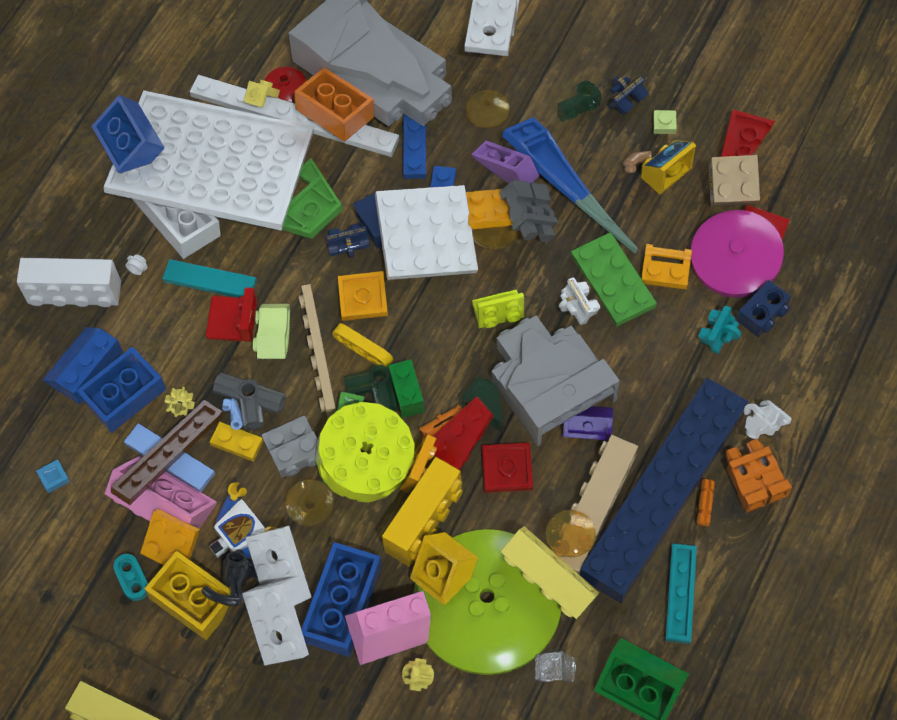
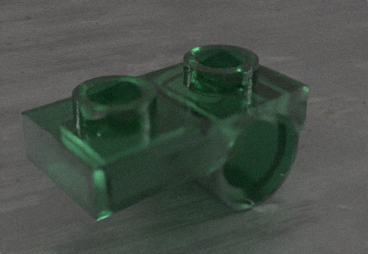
[557,81,601,122]

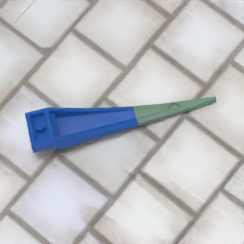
[502,117,638,254]

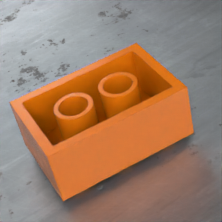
[295,67,374,142]

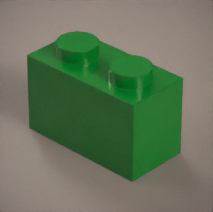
[388,360,425,418]

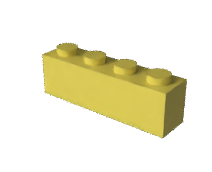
[501,526,600,619]
[65,681,160,720]

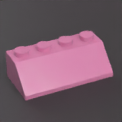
[105,456,217,529]

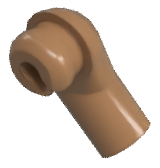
[623,151,652,173]

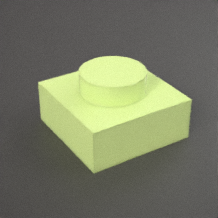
[653,110,676,134]

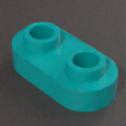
[113,554,148,601]

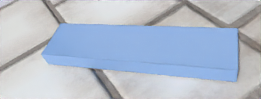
[124,423,215,492]

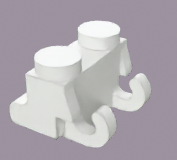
[744,400,792,439]

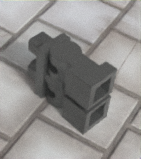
[500,180,558,242]

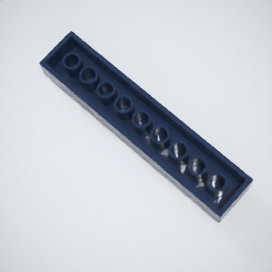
[580,378,749,604]

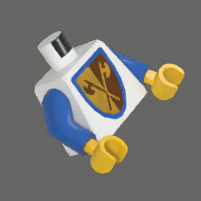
[209,482,277,558]

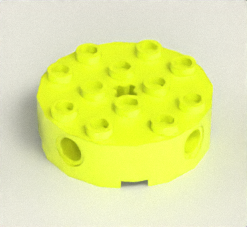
[315,402,415,503]

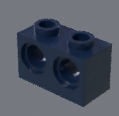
[737,280,791,337]

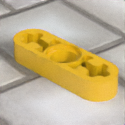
[332,323,393,369]

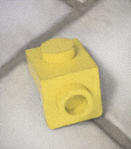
[244,80,280,108]

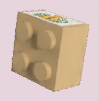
[708,155,760,207]

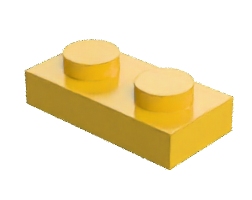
[210,422,264,462]

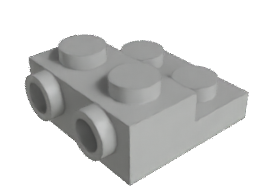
[262,415,318,478]

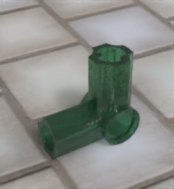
[343,365,398,412]

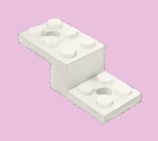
[465,0,520,56]
[242,526,311,665]

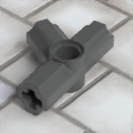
[213,373,286,430]

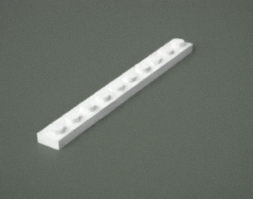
[190,75,399,157]

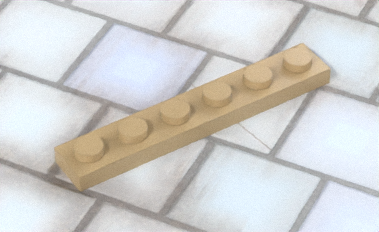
[299,284,336,419]

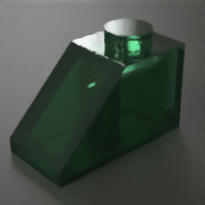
[462,376,504,432]

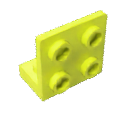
[472,290,524,328]

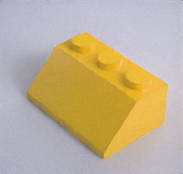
[144,551,230,640]

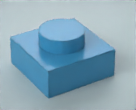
[36,459,70,493]

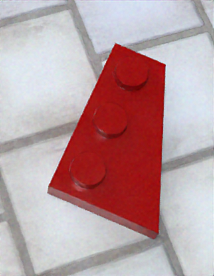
[720,109,775,157]
[433,396,494,471]

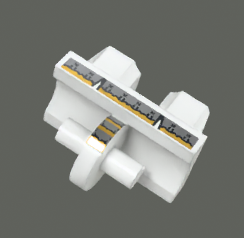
[559,278,600,325]

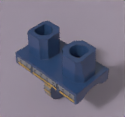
[607,76,649,115]
[326,223,370,258]

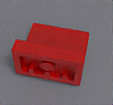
[206,288,258,342]

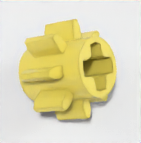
[165,387,195,417]
[402,658,434,691]

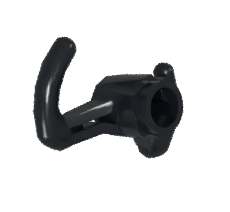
[201,551,258,606]

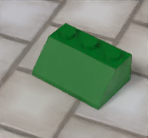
[594,638,689,720]

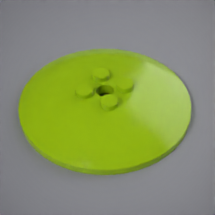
[413,529,561,675]

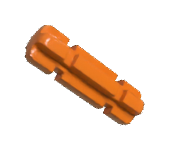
[696,479,715,527]

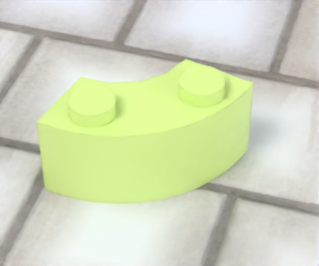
[253,304,290,359]

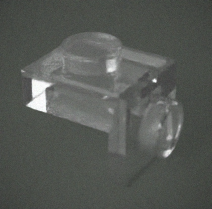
[535,651,576,682]

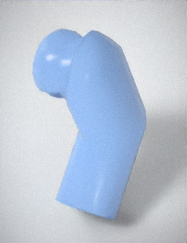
[222,398,242,430]

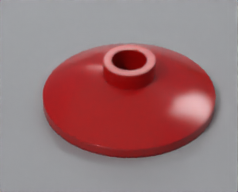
[264,66,306,103]

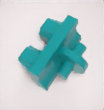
[699,306,741,354]

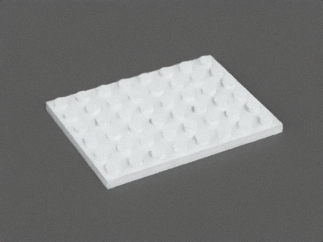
[104,91,314,231]

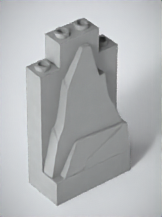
[289,0,452,126]

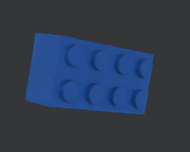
[301,542,383,657]

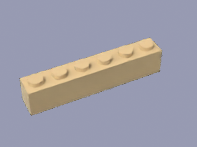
[552,435,638,575]

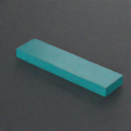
[162,259,257,298]
[665,544,697,644]

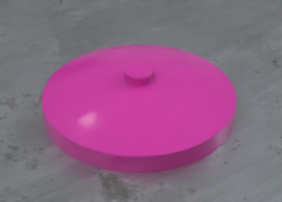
[691,210,784,298]

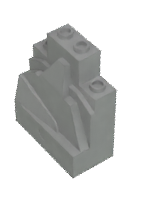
[492,315,620,447]

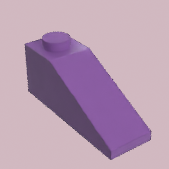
[471,141,539,184]

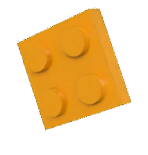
[466,189,514,229]
[338,271,388,321]
[400,434,437,493]
[140,509,200,565]

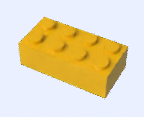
[382,457,463,567]

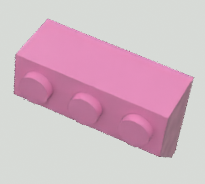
[345,591,431,665]

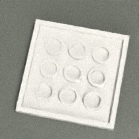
[375,185,478,280]

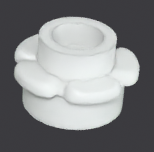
[125,254,148,275]

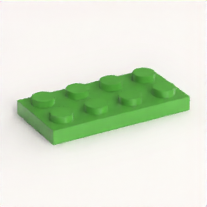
[571,232,657,327]

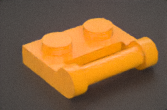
[641,244,692,290]

